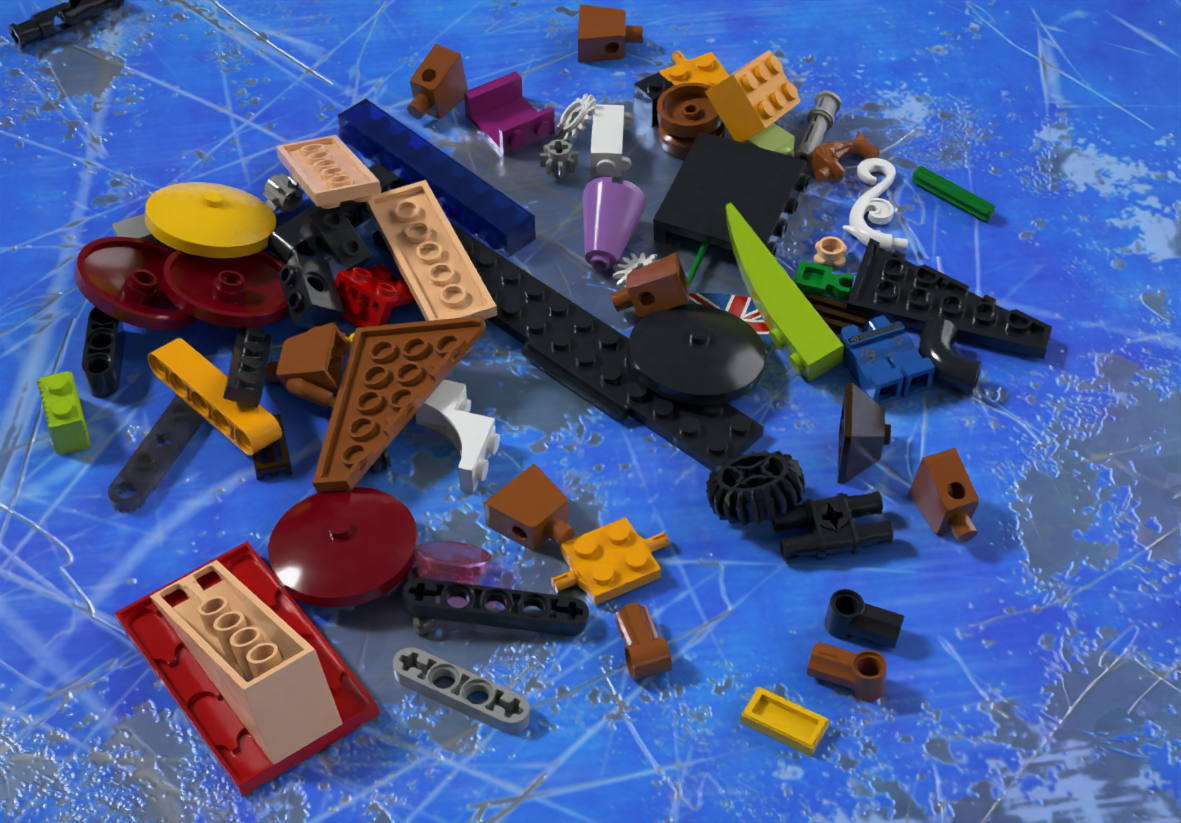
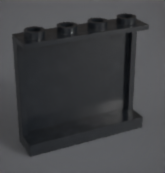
[653,131,810,257]

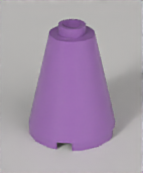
[582,177,646,271]

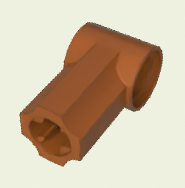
[615,602,672,680]
[807,642,887,701]

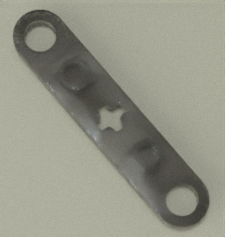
[108,395,205,513]

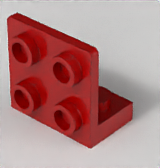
[335,265,417,328]

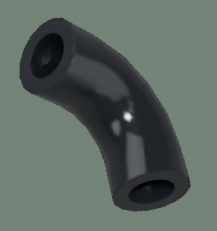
[918,317,982,395]

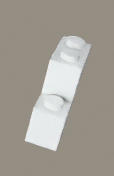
[416,380,500,494]

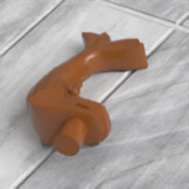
[810,132,880,184]

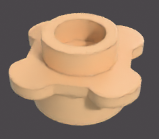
[814,236,847,267]

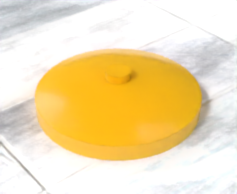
[144,182,276,258]

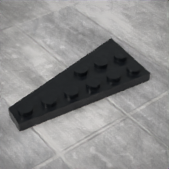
[846,238,1052,359]

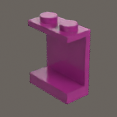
[464,71,555,156]

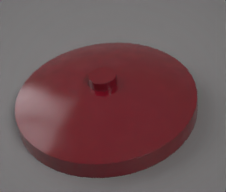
[74,236,199,330]
[162,250,290,328]
[268,486,419,608]

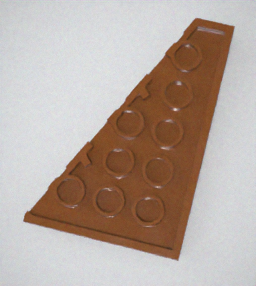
[312,316,486,493]

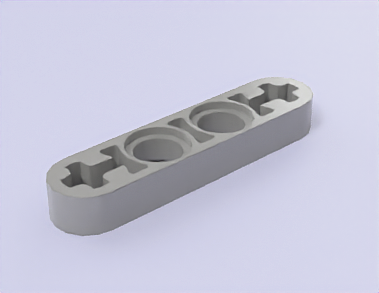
[393,647,530,734]

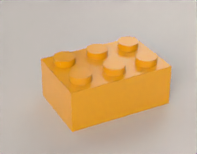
[705,49,801,142]

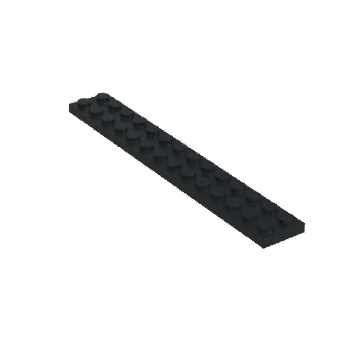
[373,222,764,472]

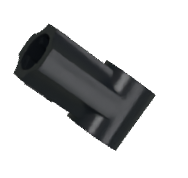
[824,589,905,648]

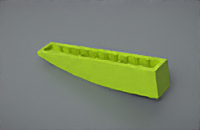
[726,203,843,382]

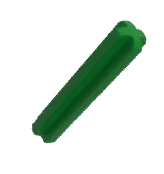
[912,166,996,221]

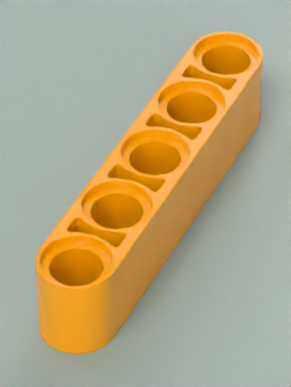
[148,338,282,456]

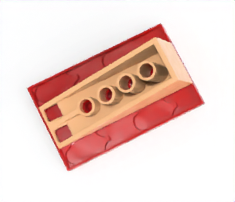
[115,541,380,797]

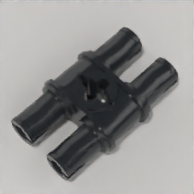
[772,491,893,561]

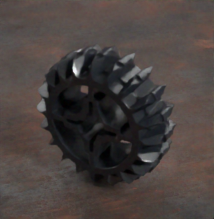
[706,450,805,526]

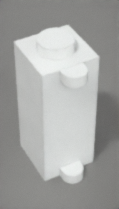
[590,104,633,177]

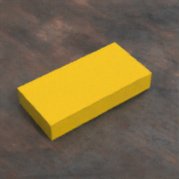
[740,686,830,756]

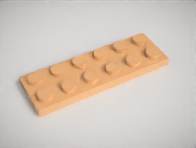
[276,135,382,209]
[366,180,497,321]

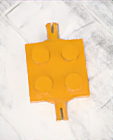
[658,50,729,86]
[550,517,670,605]

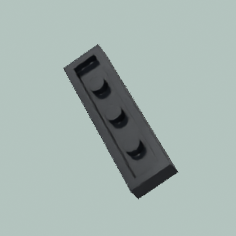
[223,327,272,408]

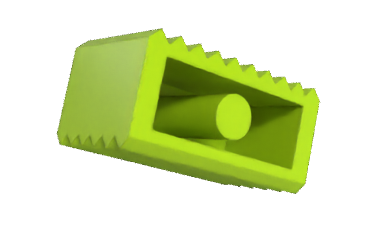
[37,371,91,455]

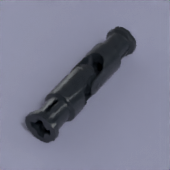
[8,0,124,49]

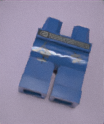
[840,315,935,405]

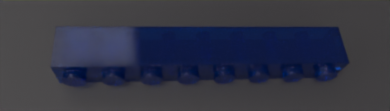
[338,98,536,258]

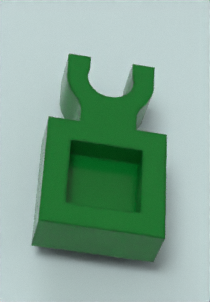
[793,260,854,301]

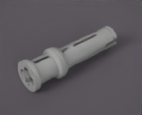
[794,90,842,167]

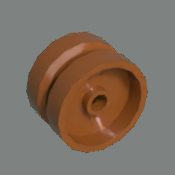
[657,83,725,159]

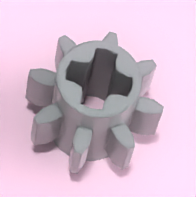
[540,140,578,179]
[263,173,304,214]

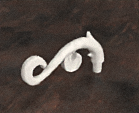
[842,158,908,253]

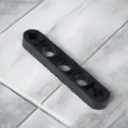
[402,578,589,636]

